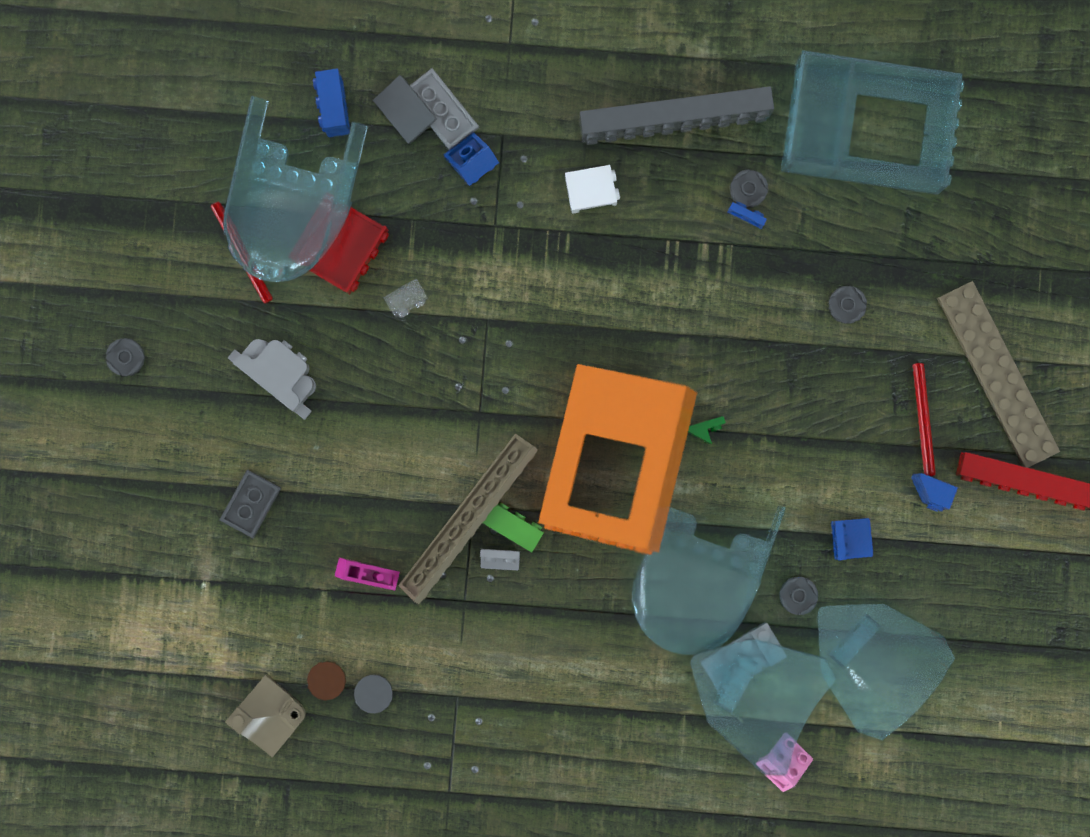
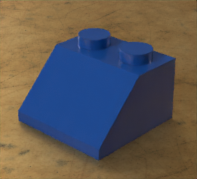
[444,132,499,186]
[911,473,958,512]

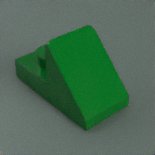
[688,416,726,444]

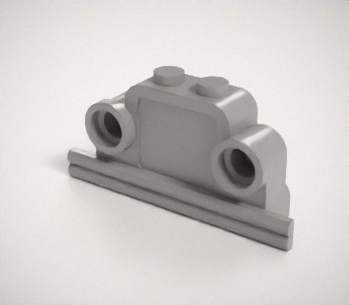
[228,339,316,420]

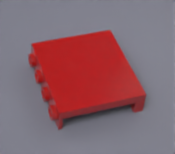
[288,192,389,295]

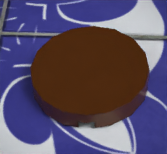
[307,661,346,700]

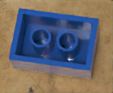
[313,69,351,137]

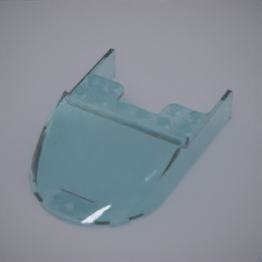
[223,96,368,282]
[632,471,786,655]

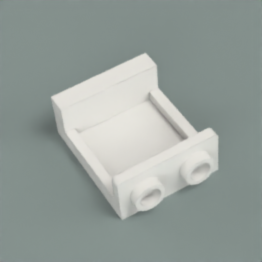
[565,165,620,214]

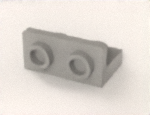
[480,549,520,570]

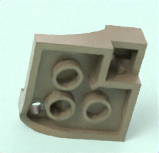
[225,674,306,757]

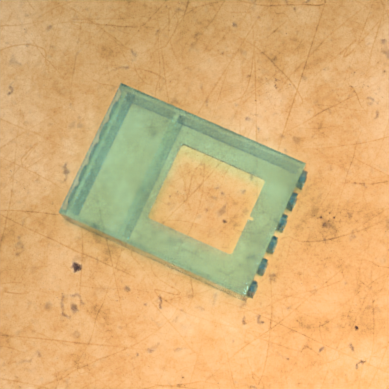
[781,50,964,195]

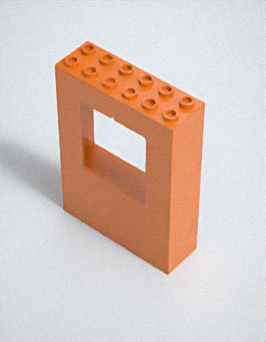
[538,364,697,555]

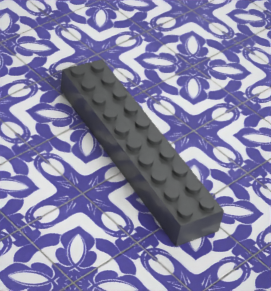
[579,86,774,145]

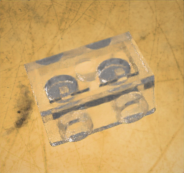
[384,279,428,318]

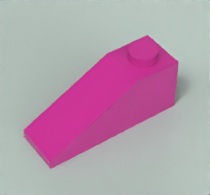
[335,557,400,591]

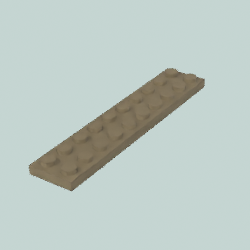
[937,281,1060,468]
[398,433,538,604]

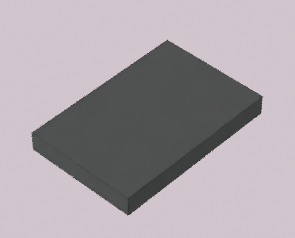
[373,75,437,144]
[219,470,281,538]

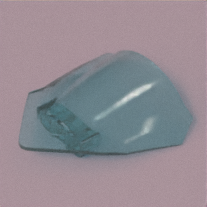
[817,604,955,740]
[690,639,836,775]

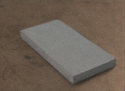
[410,68,479,150]

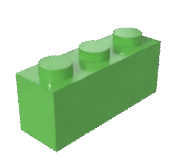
[482,502,544,552]

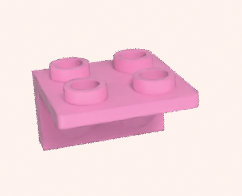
[755,733,813,792]

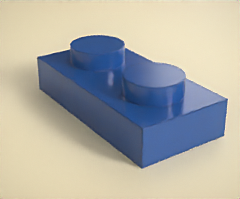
[728,202,767,229]

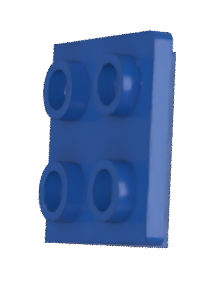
[831,518,873,560]

